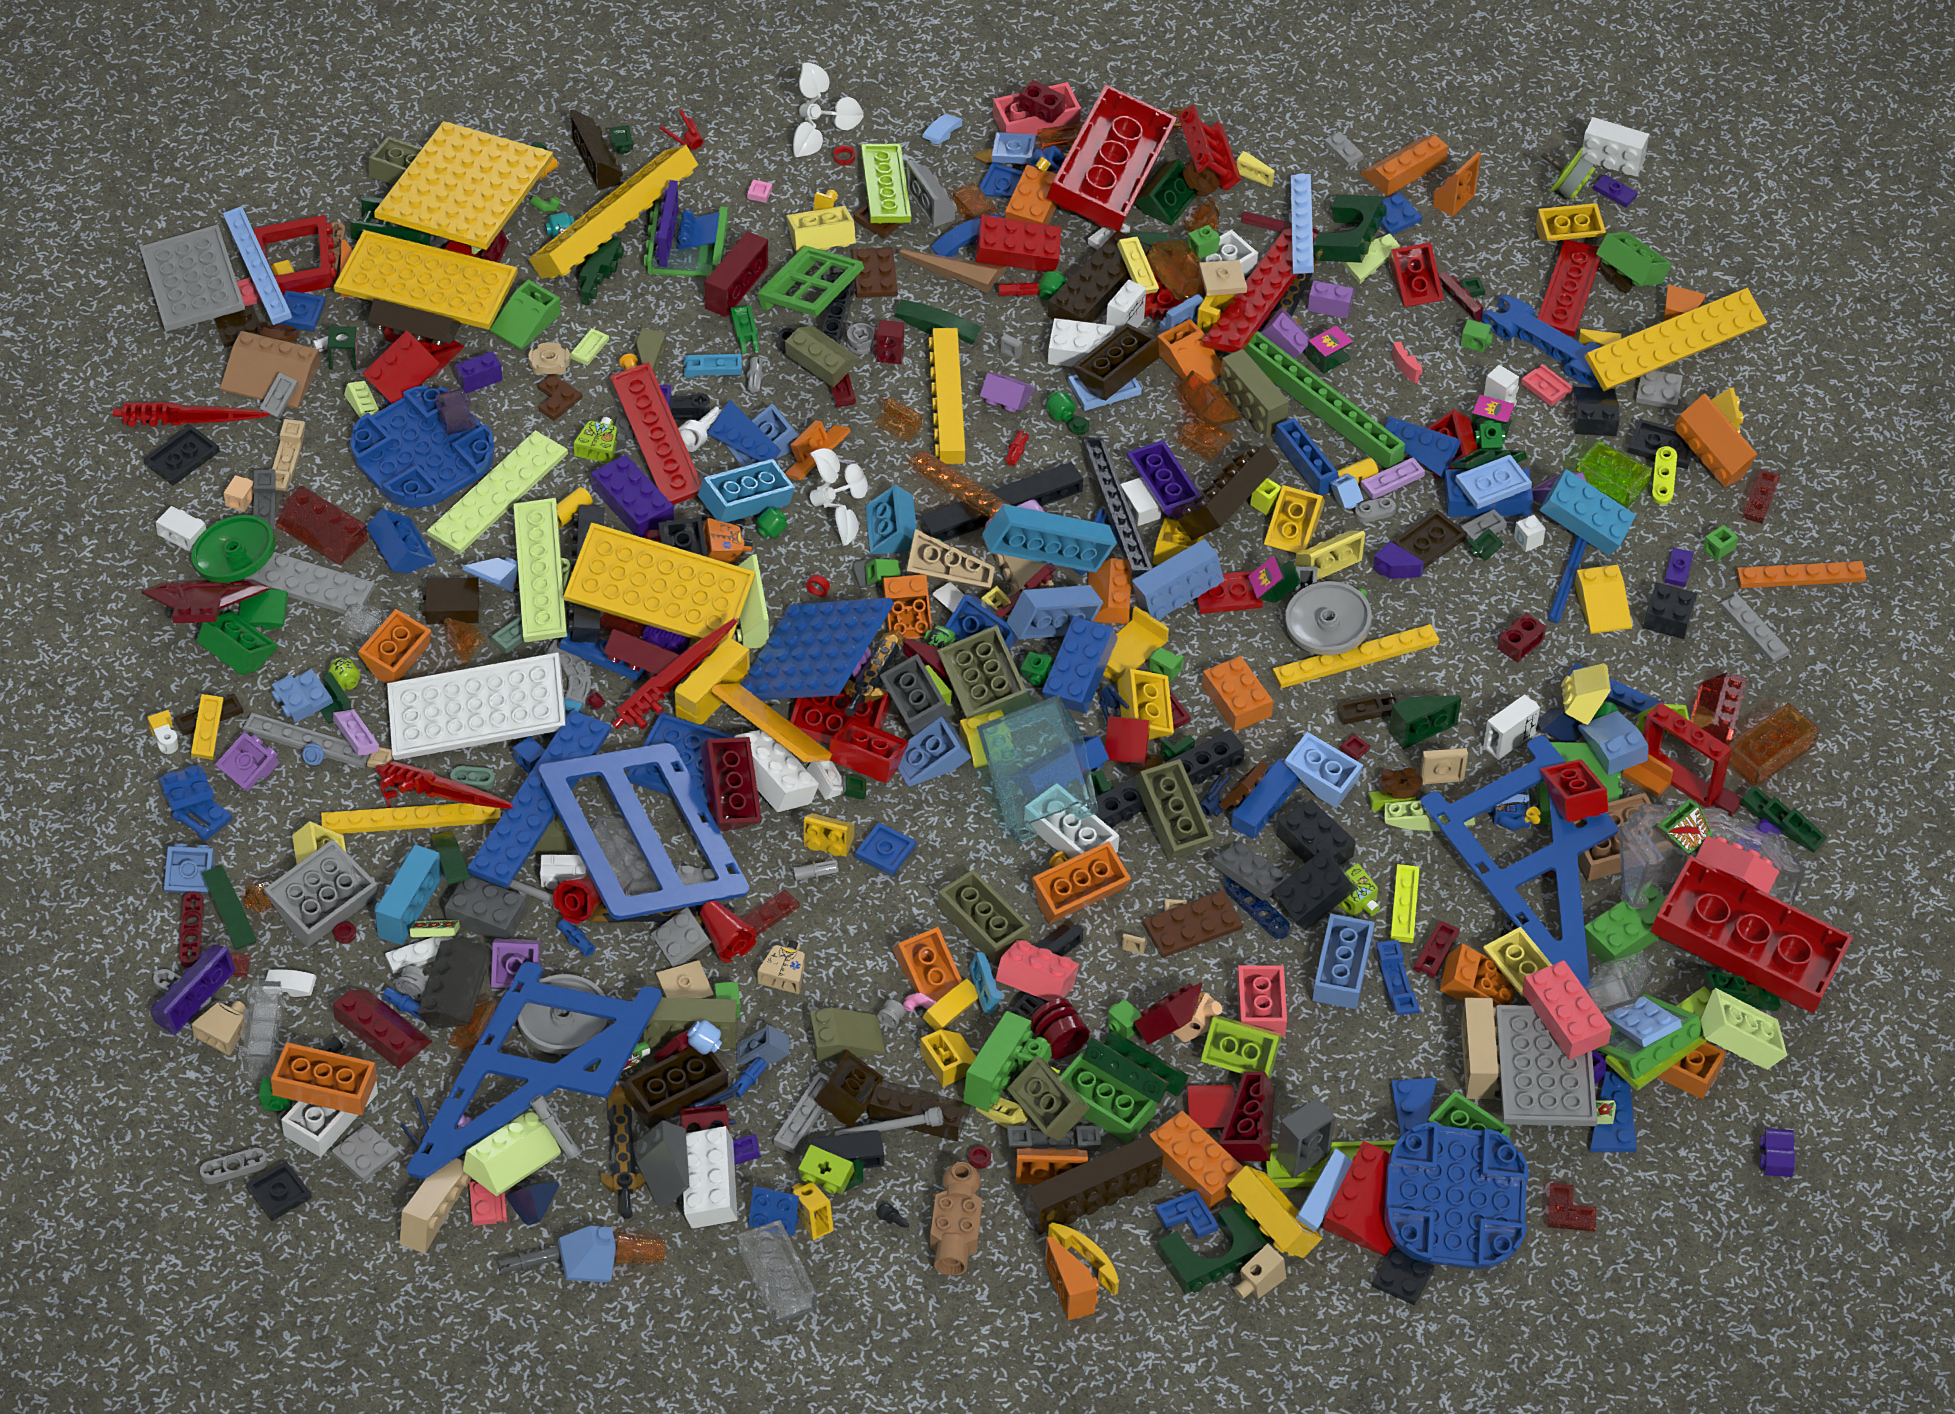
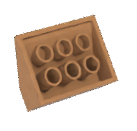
[220,331,320,409]
[1574,793,1673,881]

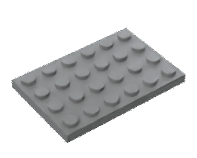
[140,224,245,332]
[1496,1005,1597,1126]

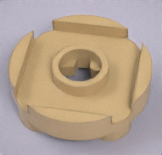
[528,342,570,375]

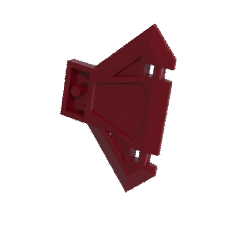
[142,579,269,623]

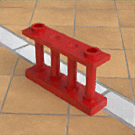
[1178,104,1242,191]

